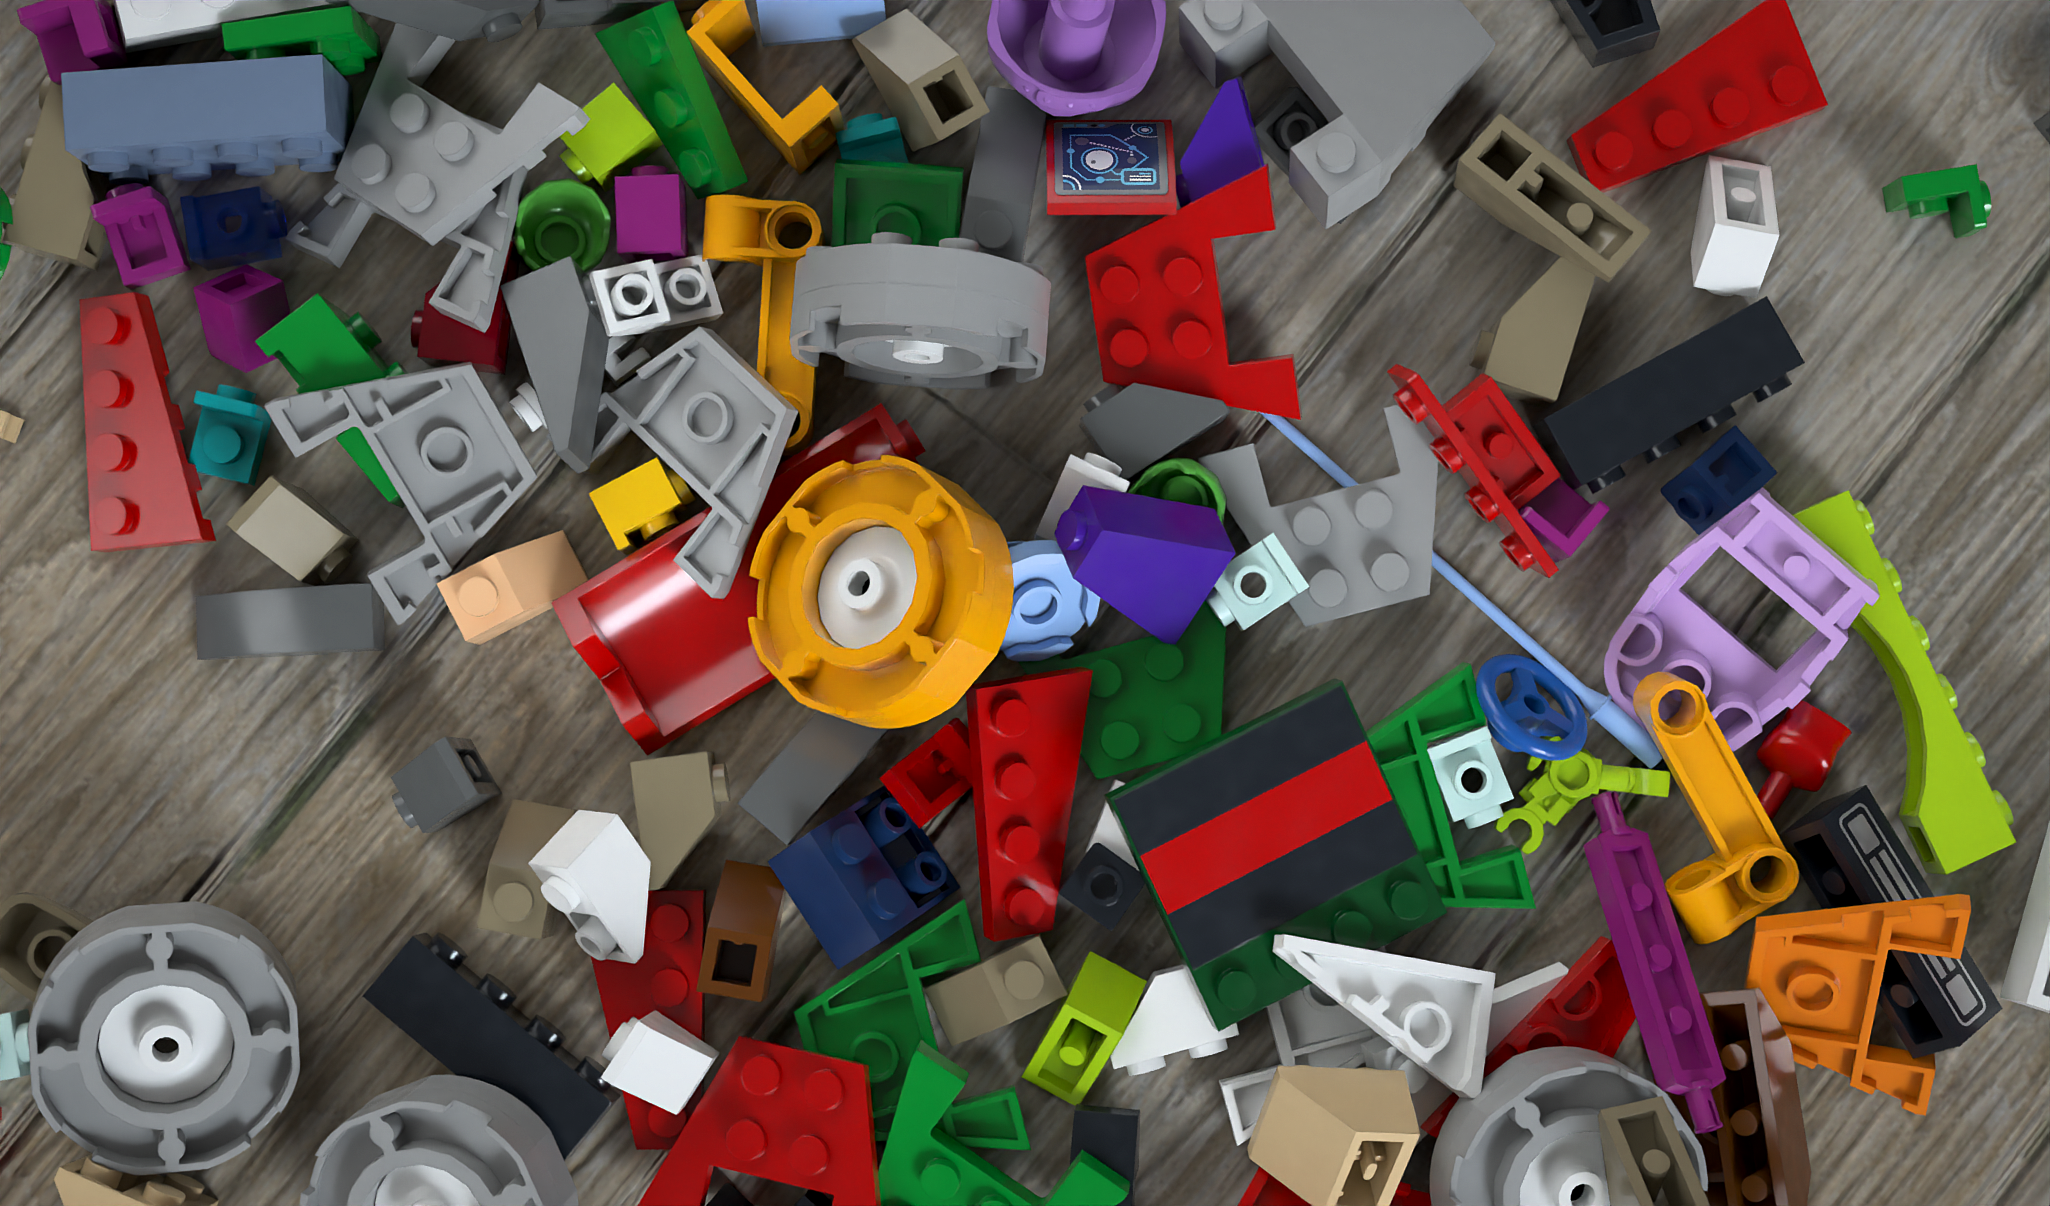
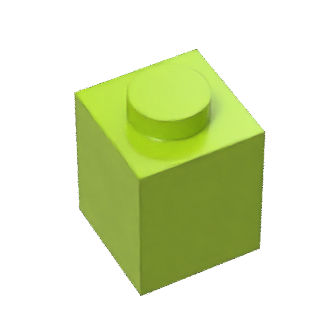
[559,82,662,192]

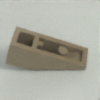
[1454,113,1652,283]
[1469,256,1596,409]

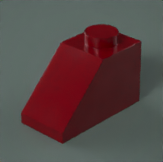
[411,241,521,375]

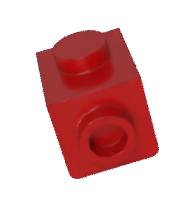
[879,717,973,829]

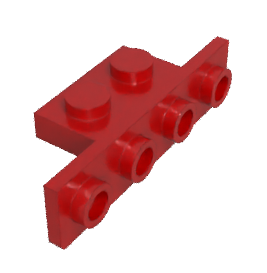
[1387,364,1561,578]

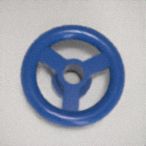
[1476,654,1587,761]

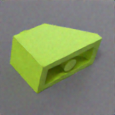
[1022,951,1147,1106]

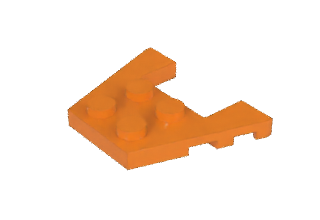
[1744,894,1971,1116]

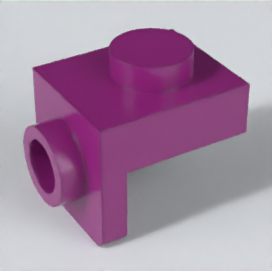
[90,183,191,290]

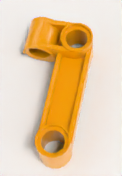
[702,195,826,456]
[1633,672,1799,944]

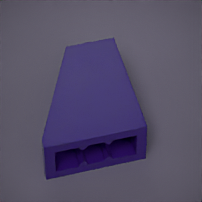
[1054,485,1236,645]

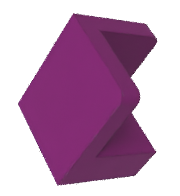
[17,0,129,85]
[193,264,291,373]
[1518,478,1610,563]

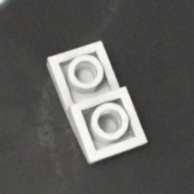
[589,254,723,336]

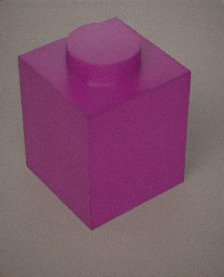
[615,165,689,264]

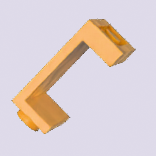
[686,0,845,175]

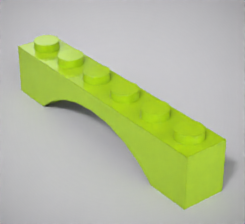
[1791,490,2016,875]

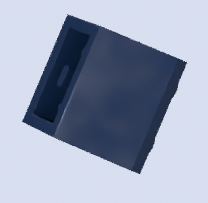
[767,785,961,969]

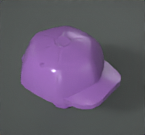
[987,0,1166,117]

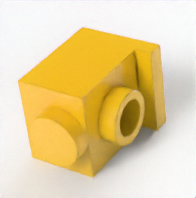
[588,457,696,555]

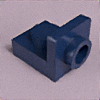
[1660,425,1778,535]

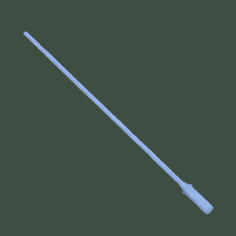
[1093,250,1663,769]

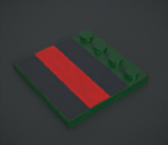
[1104,678,1447,1032]

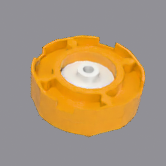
[748,455,1014,729]

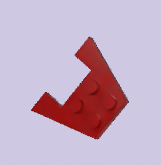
[1085,164,1302,420]
[637,1036,881,1206]

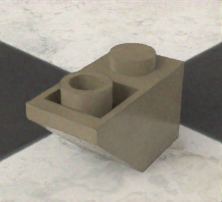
[851,8,990,152]

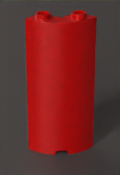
[551,403,926,756]

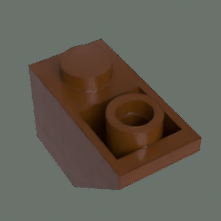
[696,859,786,1002]

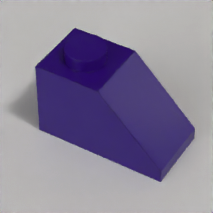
[1176,76,1274,207]

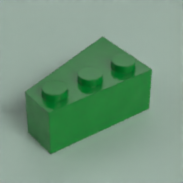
[255,293,408,508]

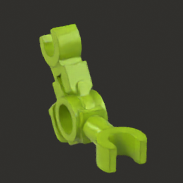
[1493,736,1671,855]

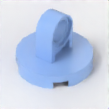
[999,540,1100,662]

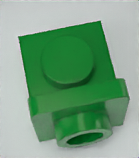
[1882,164,1991,239]

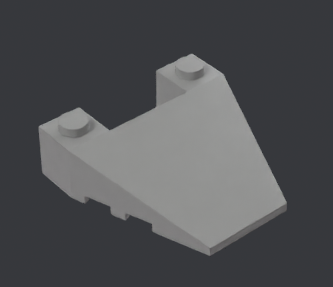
[1179,0,1495,230]

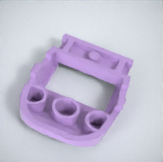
[1604,487,1880,751]

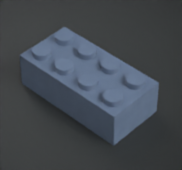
[61,54,355,185]

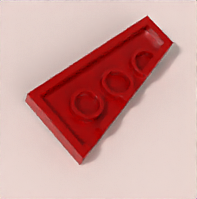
[966,666,1093,942]

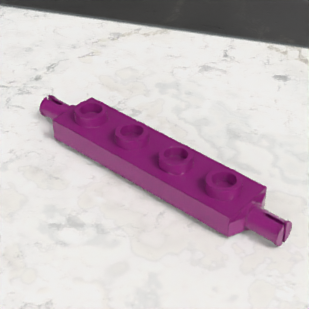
[1583,791,1726,1134]

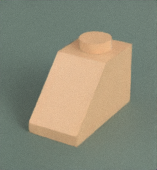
[436,530,589,645]

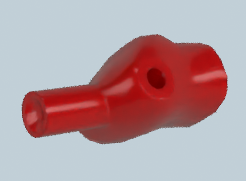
[1756,700,1852,821]

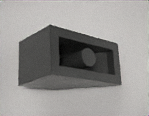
[1079,383,1230,482]
[391,736,502,833]

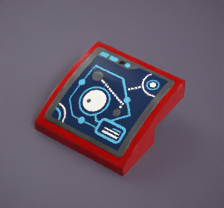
[1046,119,1177,215]

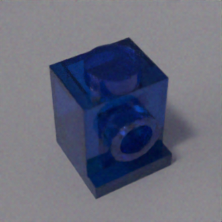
[180,186,287,271]

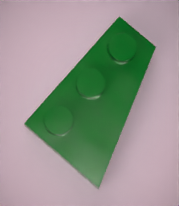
[595,0,748,200]

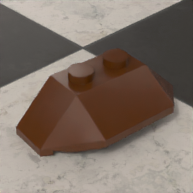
[1651,987,1811,1206]

